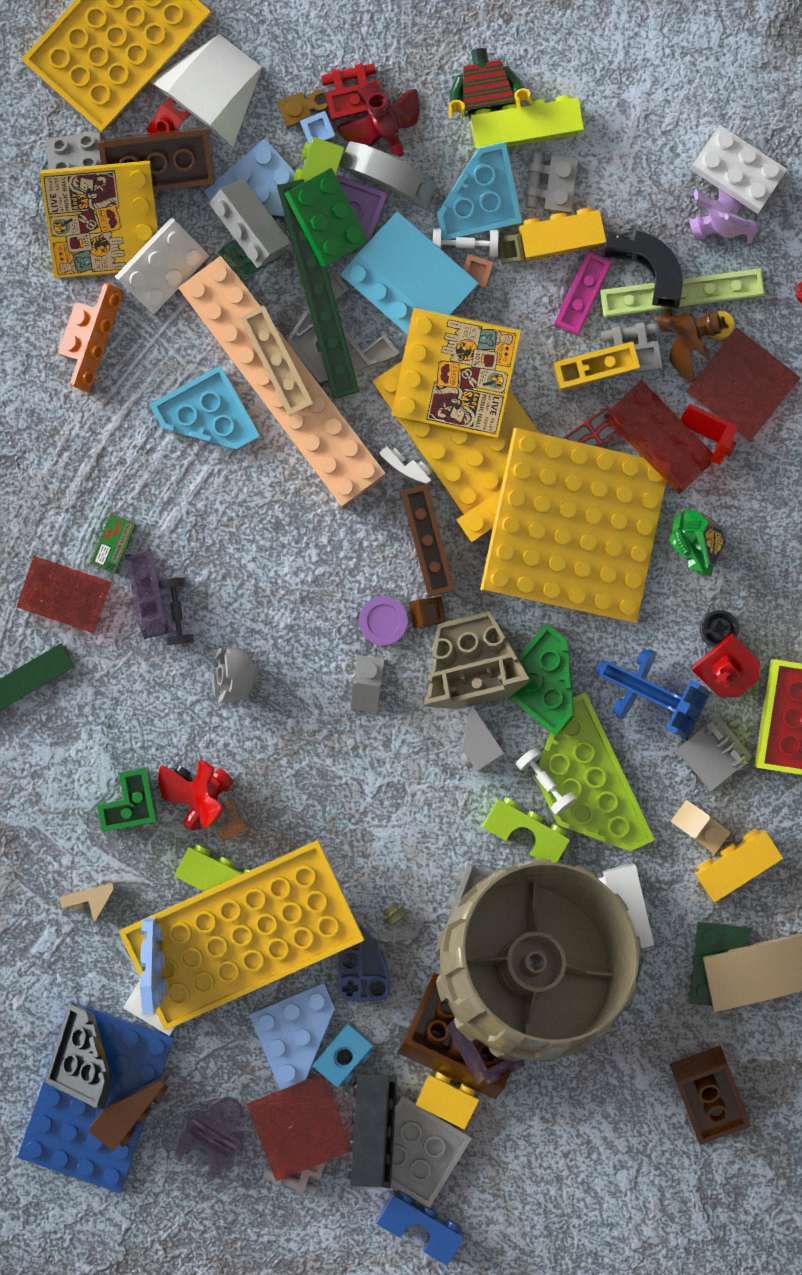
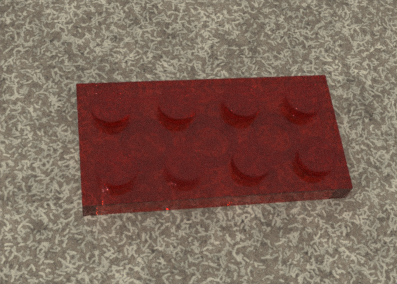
[603,380,713,494]

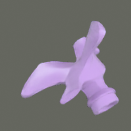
[690,188,758,244]

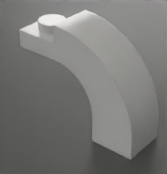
[339,141,437,209]

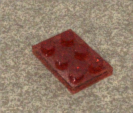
[16,556,112,634]

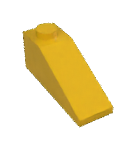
[552,341,640,392]

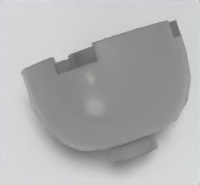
[212,648,259,702]

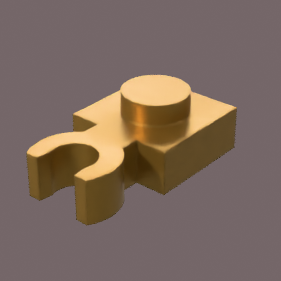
[277,89,328,128]

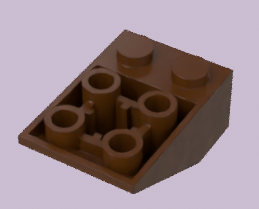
[87,1075,169,1151]

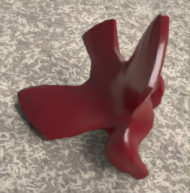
[336,82,419,157]

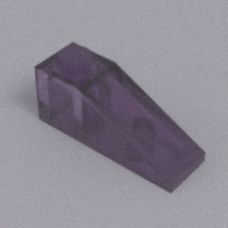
[125,549,171,639]

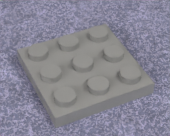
[391,1094,472,1208]

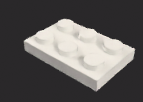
[690,125,787,214]
[115,218,209,315]

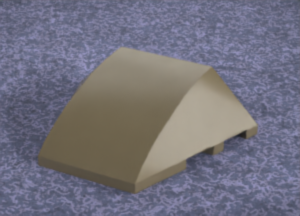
[424,611,531,709]

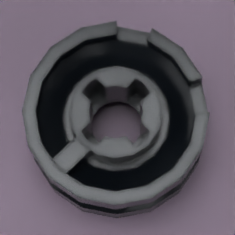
[699,610,739,648]

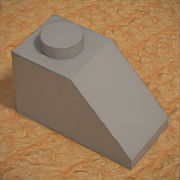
[460,708,504,771]

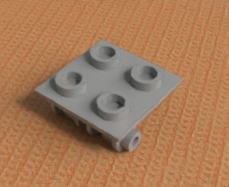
[46,131,101,170]
[676,715,753,791]

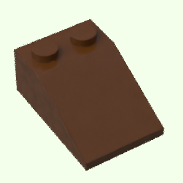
[669,1045,751,1145]

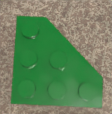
[508,623,575,737]

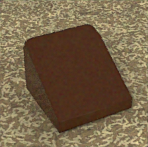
[409,596,446,628]

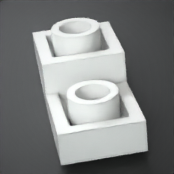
[379,446,431,485]

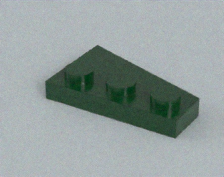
[689,921,753,1006]

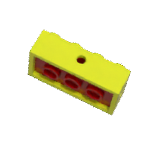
[754,659,802,775]

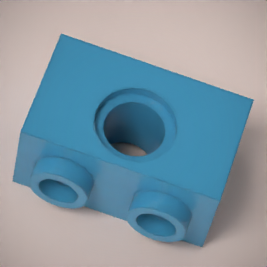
[312,1021,373,1087]

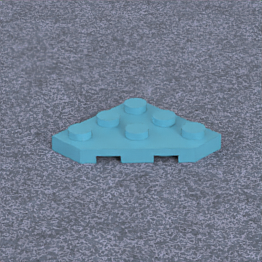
[437,141,522,240]
[149,365,260,450]

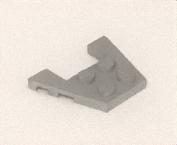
[286,270,400,384]

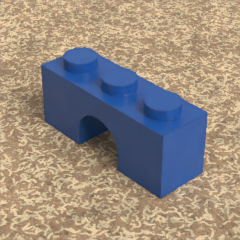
[377,1191,464,1266]

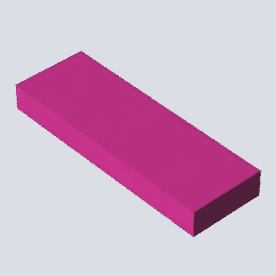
[554,251,612,336]

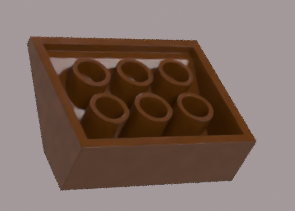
[397,973,515,1099]

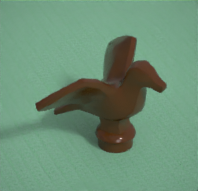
[653,309,722,382]

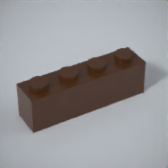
[401,484,455,598]

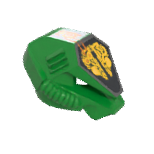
[669,510,726,577]

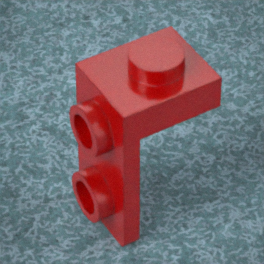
[679,404,738,465]

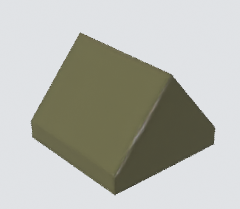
[498,233,526,264]

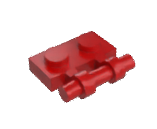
[321,63,381,121]

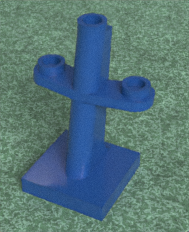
[596,649,711,741]

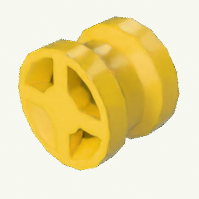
[708,311,735,341]

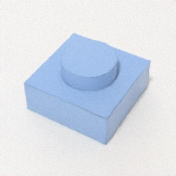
[300,111,336,143]

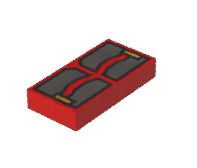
[563,406,623,447]

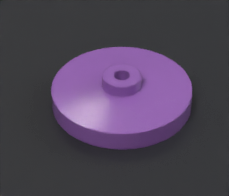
[359,596,408,645]

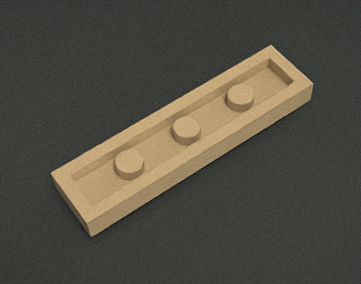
[240,305,314,417]

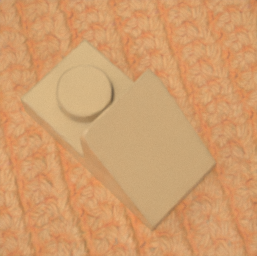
[670,800,731,854]
[59,882,116,922]

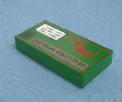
[90,513,136,574]

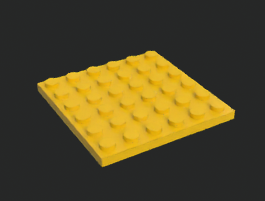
[480,428,670,623]

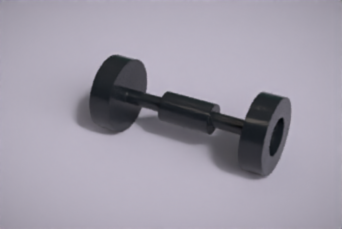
[159,577,194,646]

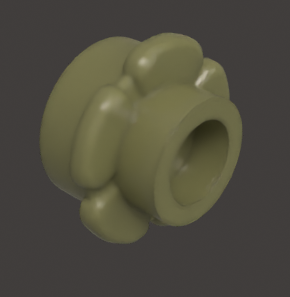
[382,902,408,927]

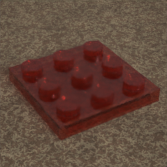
[686,327,800,442]
[246,1074,351,1182]

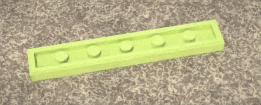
[600,268,765,318]

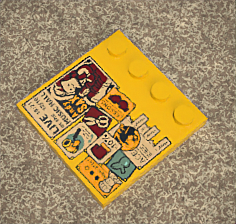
[40,161,159,278]
[391,307,521,438]

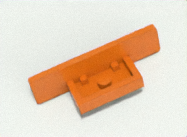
[58,283,123,393]

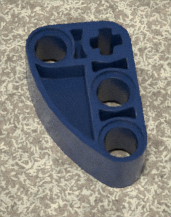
[338,920,390,1001]

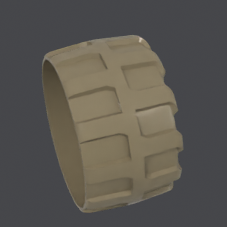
[435,859,642,1062]

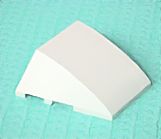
[149,34,262,148]

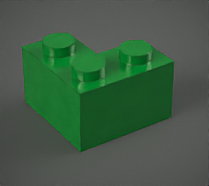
[97,767,159,832]

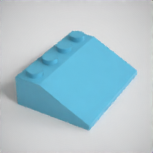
[340,211,479,334]

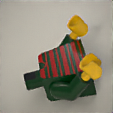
[448,48,532,118]

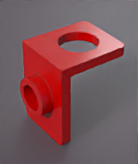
[147,97,192,133]

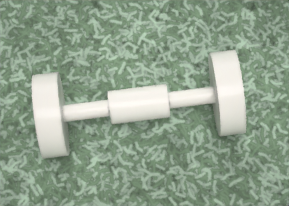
[433,228,498,257]
[516,747,577,816]

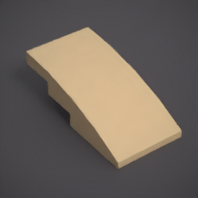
[702,934,802,1012]

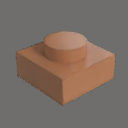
[463,254,494,289]

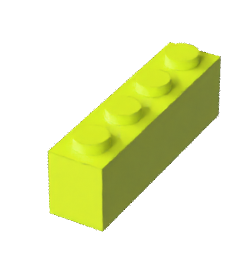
[470,95,584,151]

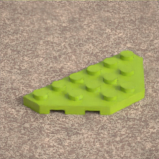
[534,692,655,852]

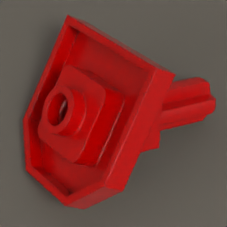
[691,633,760,697]

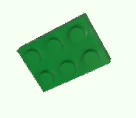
[284,168,369,267]

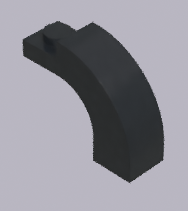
[605,231,683,309]

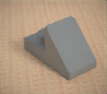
[350,655,385,713]

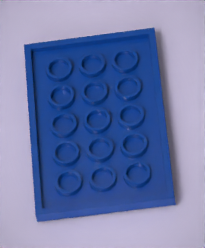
[17,1001,175,1193]

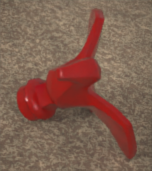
[158,759,234,831]

